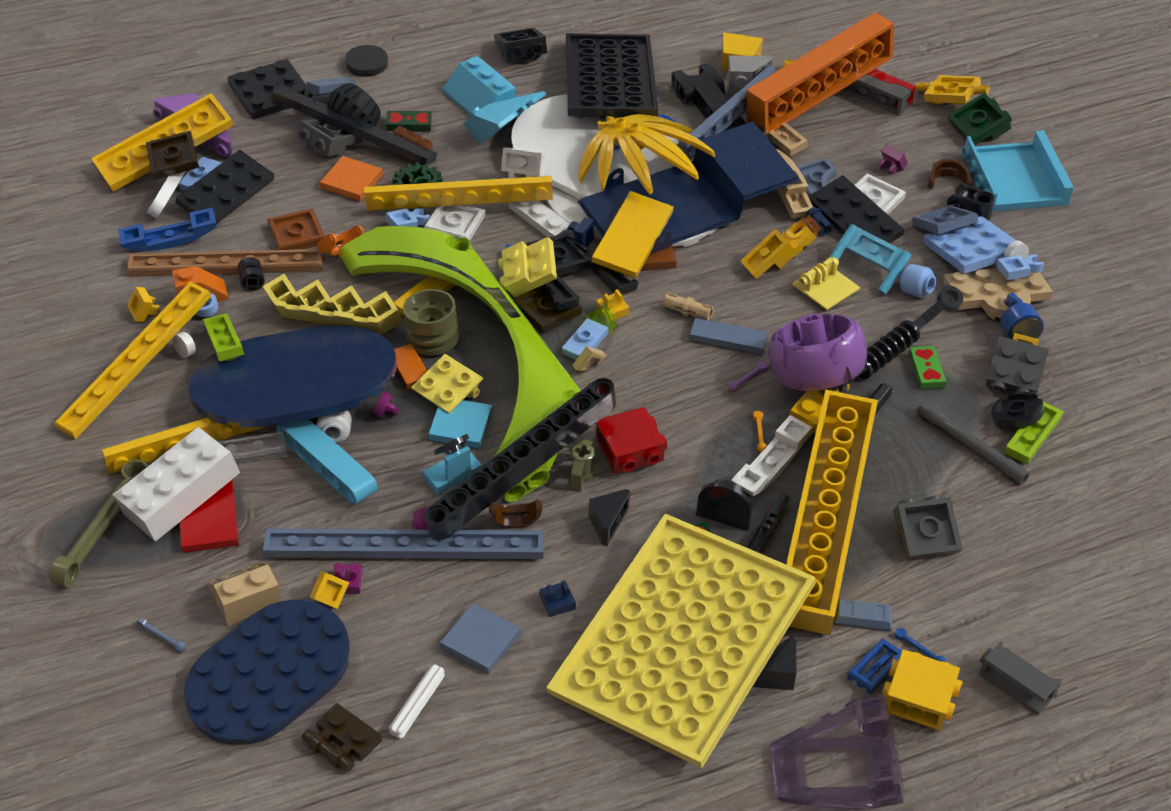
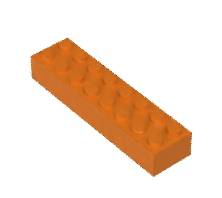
[746,12,894,136]

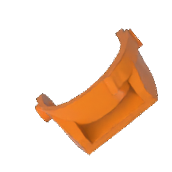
[316,225,364,257]

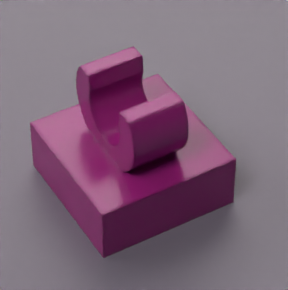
[879,144,908,175]
[333,562,363,594]

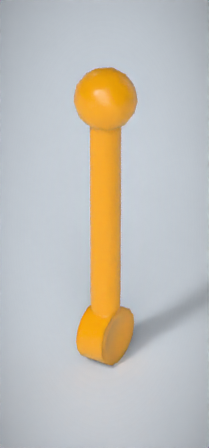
[753,411,767,452]

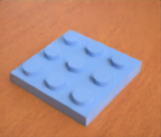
[923,216,1017,274]

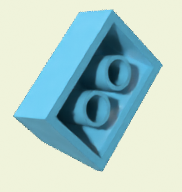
[442,56,516,114]

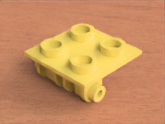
[792,257,861,310]
[411,354,483,414]

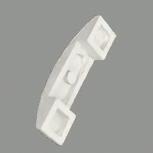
[731,415,812,496]

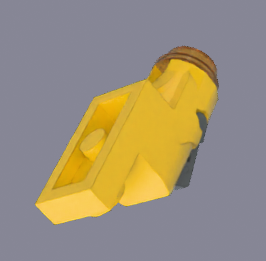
[740,215,821,279]

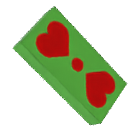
[909,346,946,389]

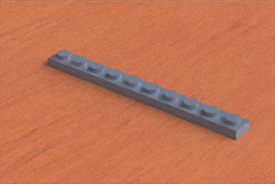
[263,529,544,559]

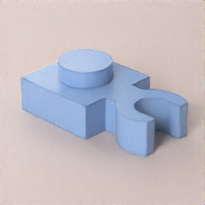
[385,208,430,227]
[996,254,1044,280]

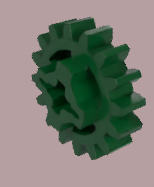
[392,162,443,185]

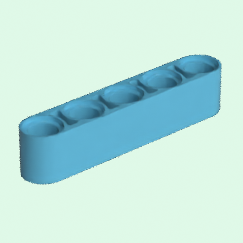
[276,419,378,505]

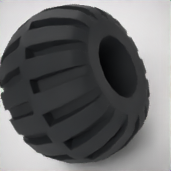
[327,83,381,126]

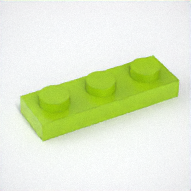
[203,313,244,361]
[1004,402,1064,465]

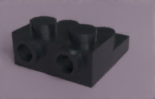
[494,27,547,62]

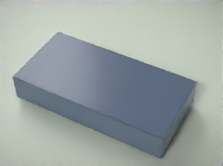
[307,76,356,95]

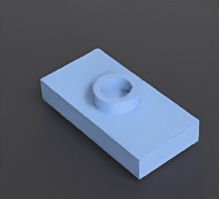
[178,157,222,191]
[562,318,609,360]

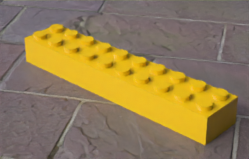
[786,390,878,636]

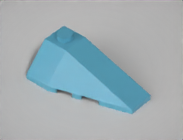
[463,91,547,145]

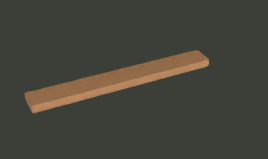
[126,249,323,277]

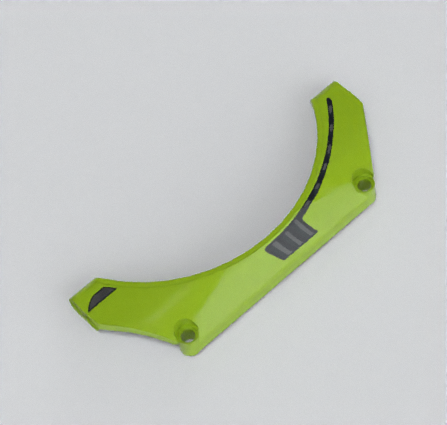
[339,226,581,502]

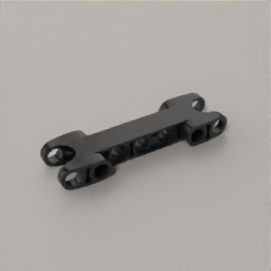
[671,63,771,143]

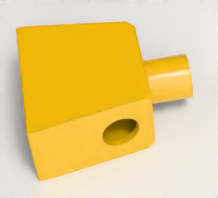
[721,32,763,71]

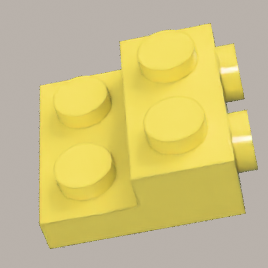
[498,237,557,297]

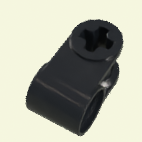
[947,184,995,220]

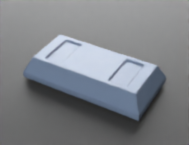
[834,599,892,631]

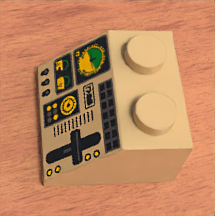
[207,562,281,626]

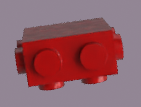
[595,407,667,474]

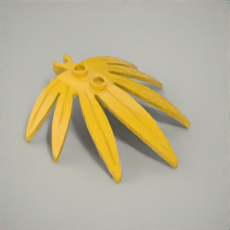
[578,114,715,194]

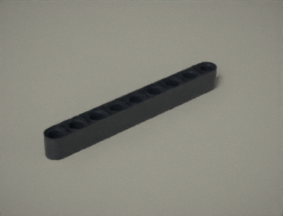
[424,378,617,540]

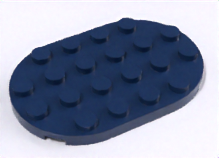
[184,600,350,744]

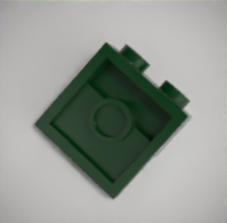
[947,93,1012,145]

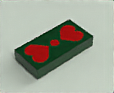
[386,111,432,131]

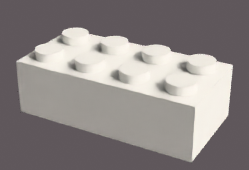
[113,427,240,542]

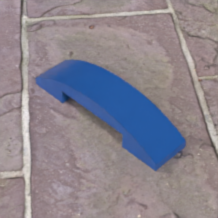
[118,207,217,251]

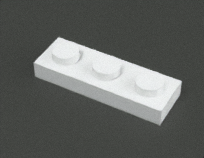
[508,201,572,237]

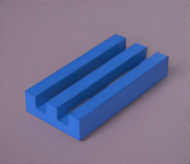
[847,638,902,695]

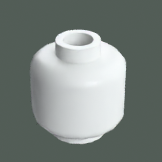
[317,410,352,443]

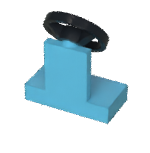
[422,434,482,495]

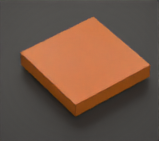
[320,156,383,202]

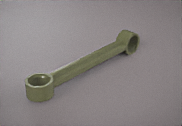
[49,460,148,588]

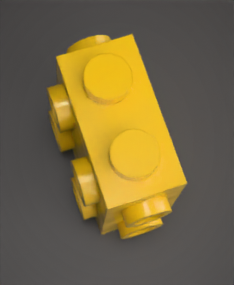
[881,649,963,731]

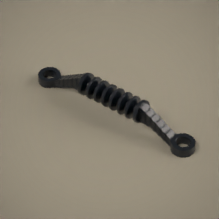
[820,285,964,396]

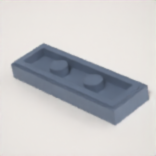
[690,318,768,355]

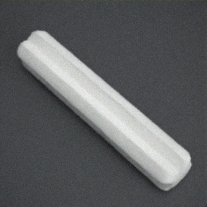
[389,664,445,739]

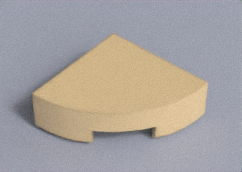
[572,346,606,371]

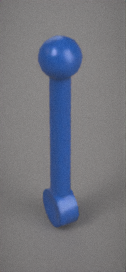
[895,628,946,662]

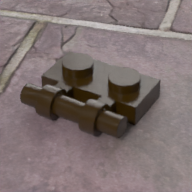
[302,703,382,772]

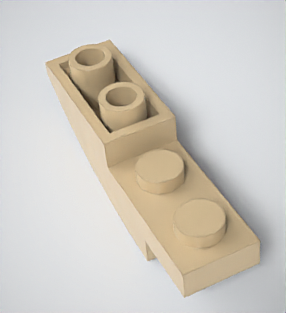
[776,149,813,219]

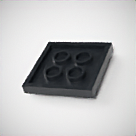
[227,59,313,120]

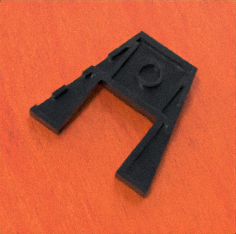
[526,234,638,311]

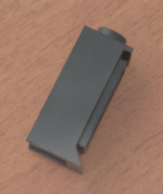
[979,641,1062,715]

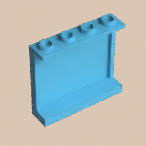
[962,130,1074,212]

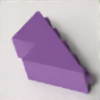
[153,93,232,158]

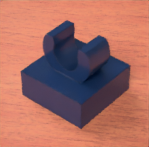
[567,217,595,247]
[539,580,576,617]

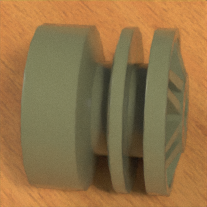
[403,289,459,356]

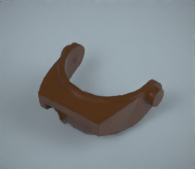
[927,159,973,188]
[489,499,543,528]

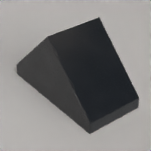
[589,489,630,546]
[752,636,797,690]

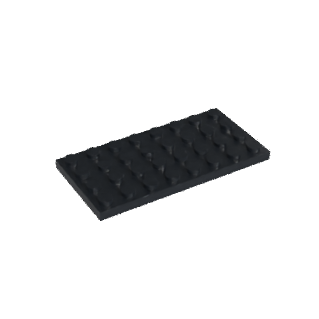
[566,33,658,119]

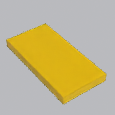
[592,191,674,278]

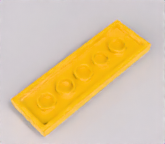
[91,93,234,192]

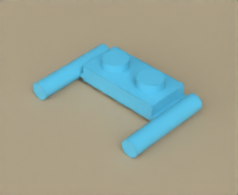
[829,224,912,295]

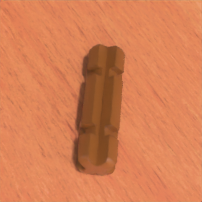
[393,126,433,150]

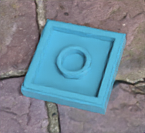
[429,400,492,449]

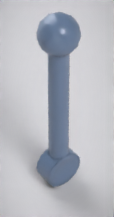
[136,618,186,653]

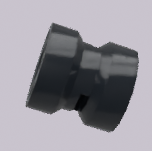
[237,257,265,292]

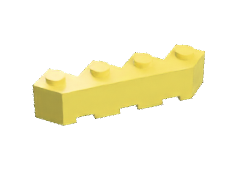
[263,274,403,335]

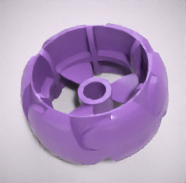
[768,313,867,391]

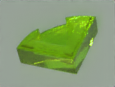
[585,305,618,331]

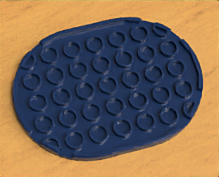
[189,325,397,427]

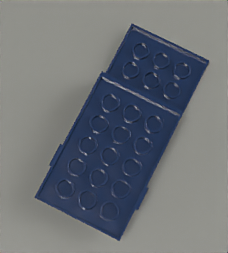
[577,122,800,254]

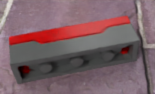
[841,69,915,116]

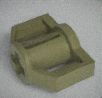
[570,439,595,492]

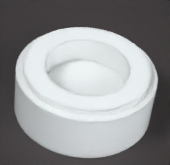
[1004,241,1029,259]
[173,332,196,358]

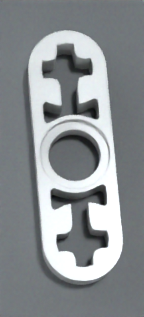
[146,172,185,219]

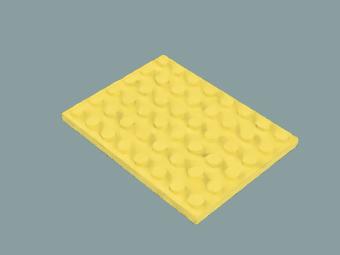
[546,514,816,768]

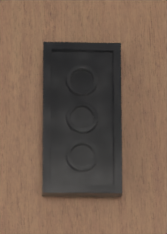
[176,149,274,224]
[808,175,904,243]

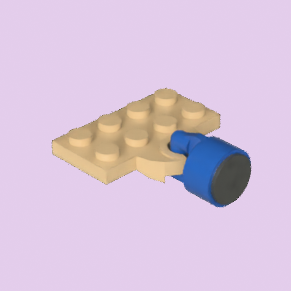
[943,268,1053,339]

